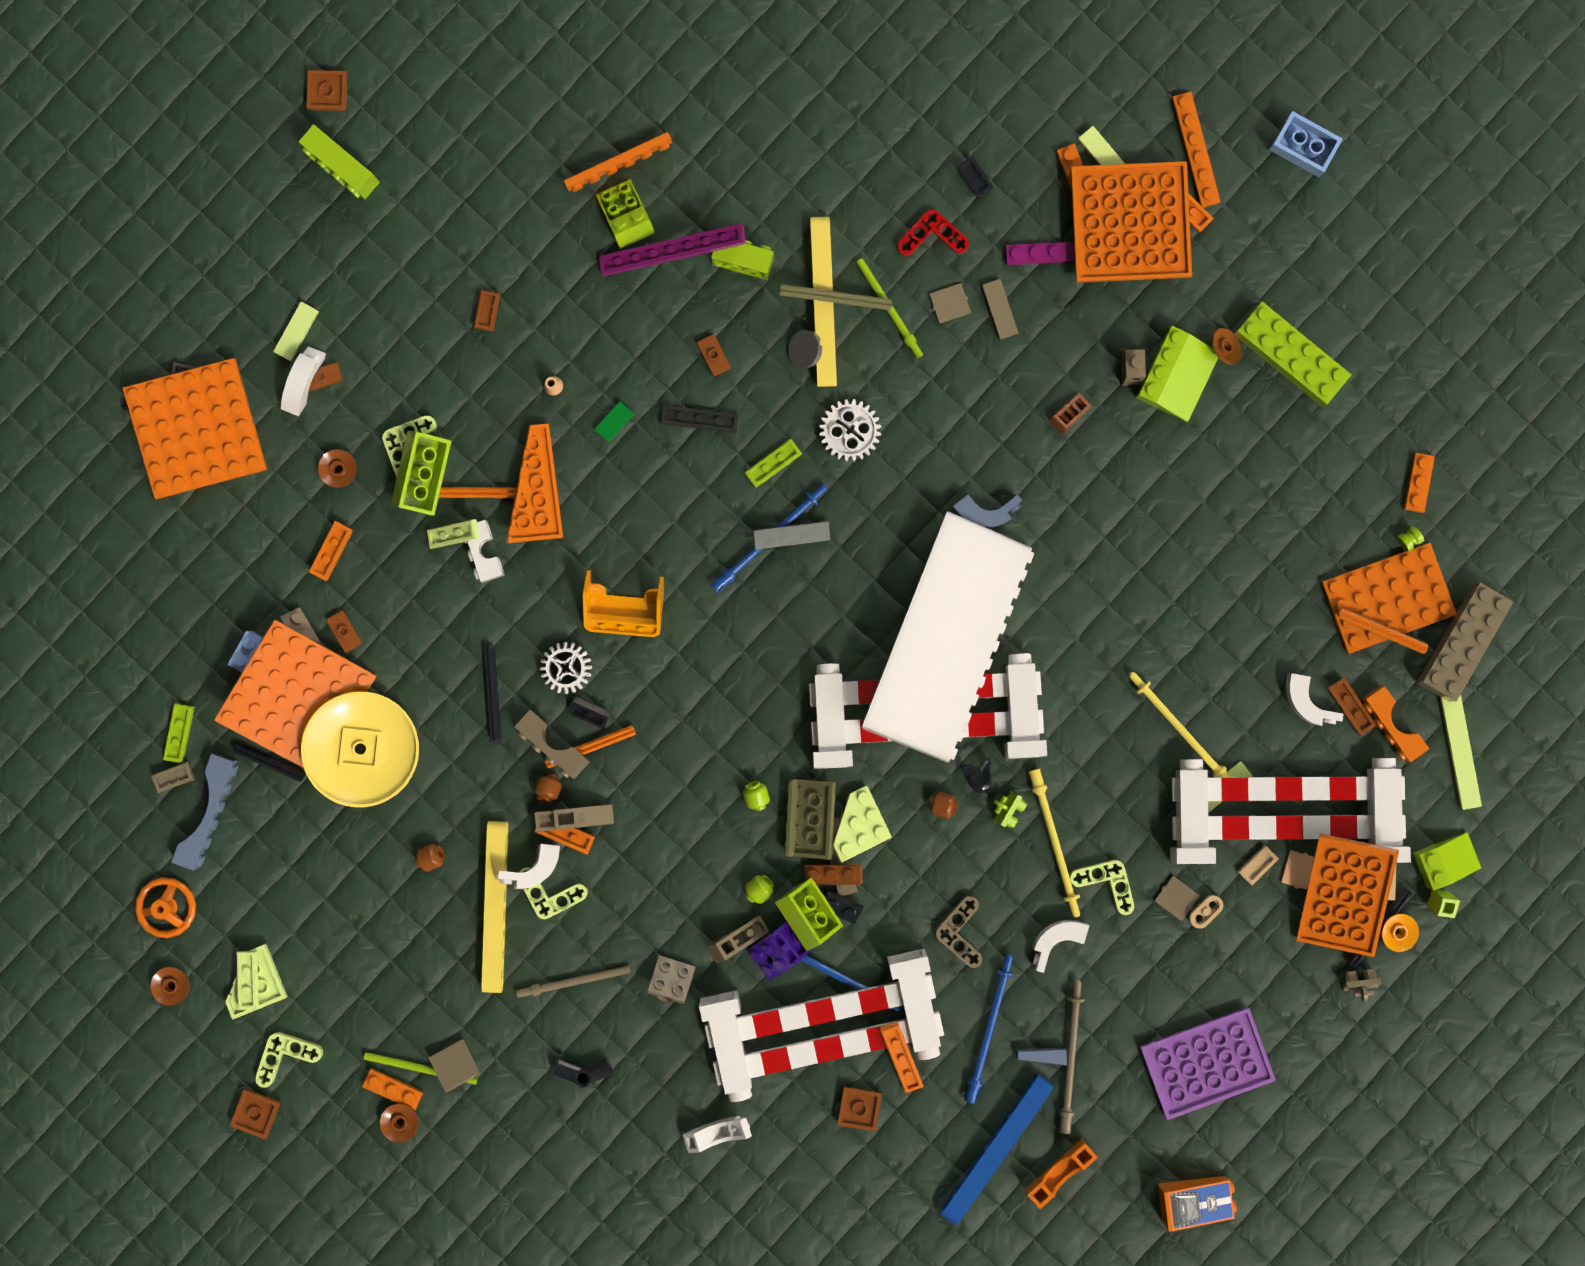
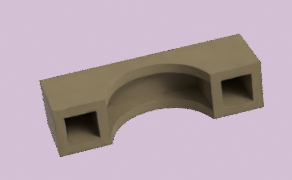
[515,710,589,779]

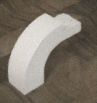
[281,346,326,416]
[1286,673,1343,726]
[495,844,560,889]
[1032,920,1089,973]
[683,1116,752,1153]

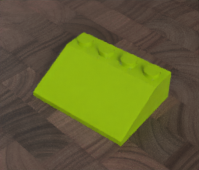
[1136,326,1218,422]

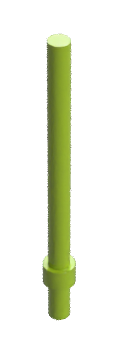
[856,258,923,359]
[364,1052,478,1085]

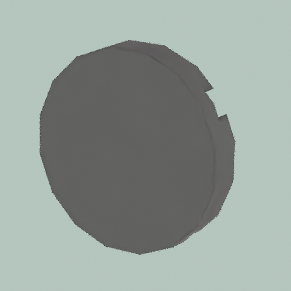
[788,330,822,369]

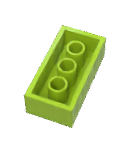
[299,124,380,199]
[391,431,451,516]

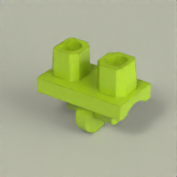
[993,791,1027,828]

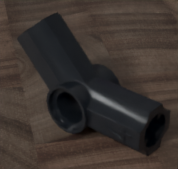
[554,1058,614,1088]

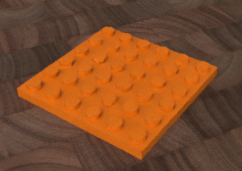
[1071,161,1192,283]
[123,358,268,499]
[214,619,376,768]

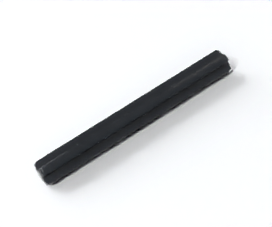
[484,646,502,741]
[1347,888,1412,968]

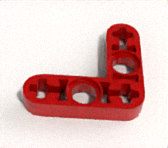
[897,210,969,256]

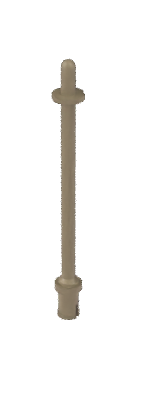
[1059,979,1085,1134]

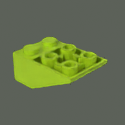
[596,179,655,249]

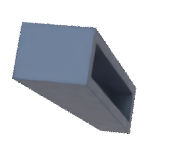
[1017,1048,1067,1065]

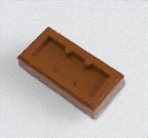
[474,290,501,332]
[697,334,731,377]
[308,362,344,392]
[326,610,363,653]

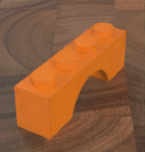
[1361,686,1429,762]
[1025,1139,1098,1209]

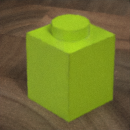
[1427,890,1460,918]

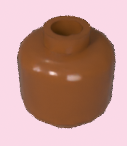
[534,773,562,803]
[929,792,959,819]
[415,844,445,872]

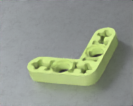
[382,416,437,477]
[1069,860,1134,915]
[519,867,588,919]
[256,1032,323,1088]

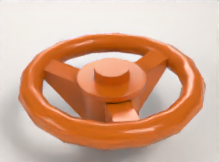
[135,877,196,938]

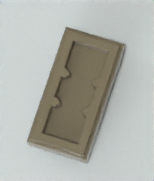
[151,762,195,793]

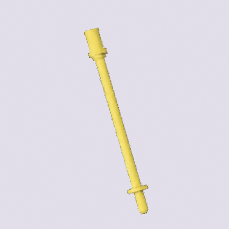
[1129,672,1232,778]
[1028,769,1080,918]

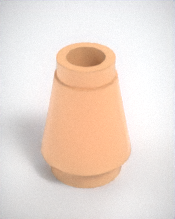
[544,376,563,395]

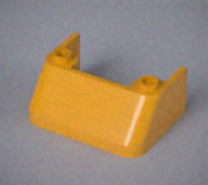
[583,570,664,637]

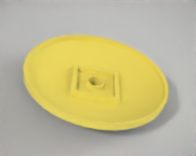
[301,691,419,807]

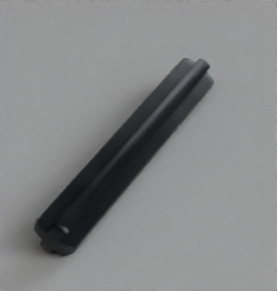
[233,743,305,782]

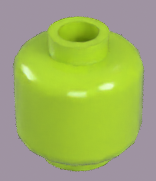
[742,781,770,811]
[745,875,774,904]

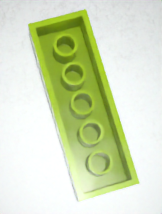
[1234,302,1351,407]

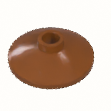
[1212,328,1241,365]
[318,449,357,488]
[151,967,190,1006]
[380,1104,419,1143]

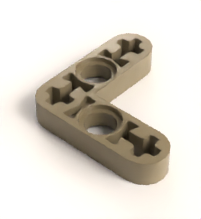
[936,895,982,968]

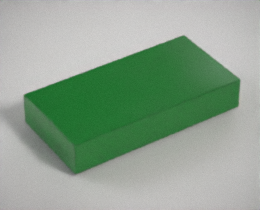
[594,402,635,443]

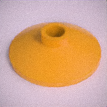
[1381,914,1419,952]

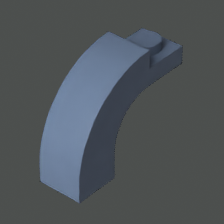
[952,494,1022,528]

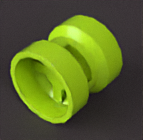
[1397,526,1424,552]

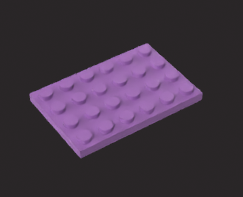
[1140,1007,1276,1120]

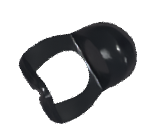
[961,758,991,793]

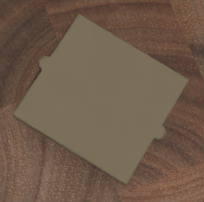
[929,283,971,324]
[1154,876,1200,921]

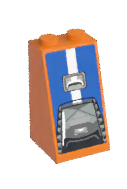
[1158,1176,1237,1232]

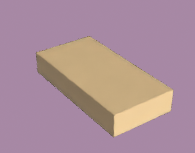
[1237,845,1279,886]

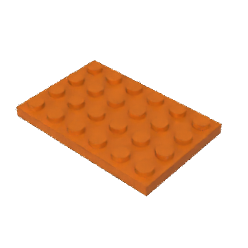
[1321,543,1457,654]
[1296,834,1399,957]

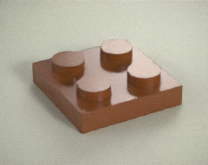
[307,70,348,111]
[837,1086,882,1132]
[230,1088,281,1140]

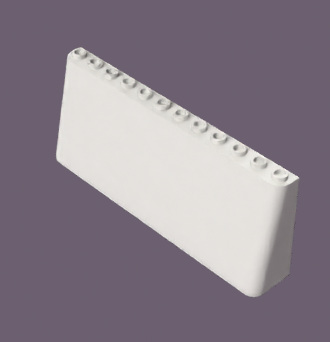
[862,511,1034,763]

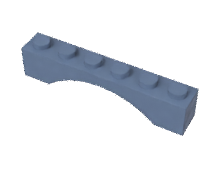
[171,753,238,870]

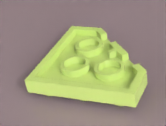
[832,786,892,863]
[225,944,288,1020]

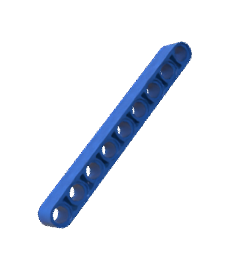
[940,1074,1054,1225]

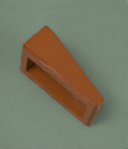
[1050,393,1092,434]

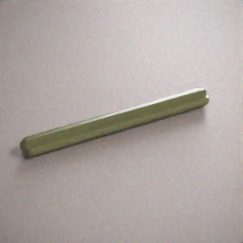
[779,284,892,310]

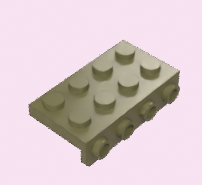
[784,779,836,860]

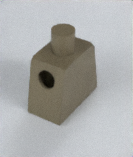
[1121,349,1146,386]

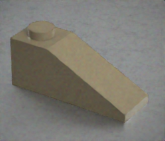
[707,915,770,963]

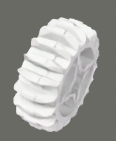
[540,642,592,694]

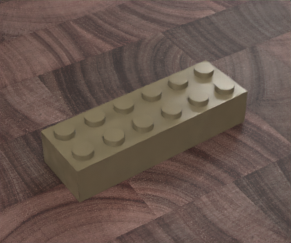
[1416,582,1513,702]

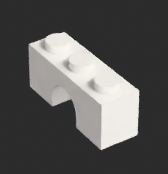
[465,520,505,582]

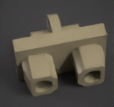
[1343,969,1382,1002]

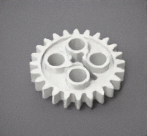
[819,399,881,462]

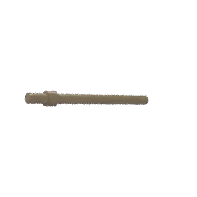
[516,966,631,998]

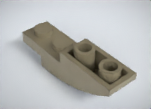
[535,805,614,832]

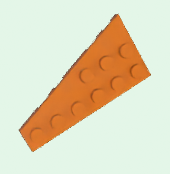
[506,424,563,544]

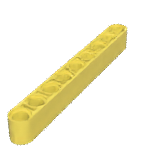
[810,217,837,387]
[482,821,508,993]

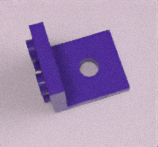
[746,920,812,981]

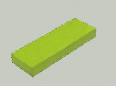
[745,439,802,488]
[163,703,195,763]

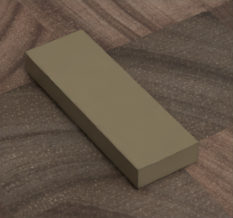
[982,279,1018,340]

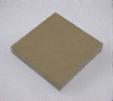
[429,1039,481,1093]

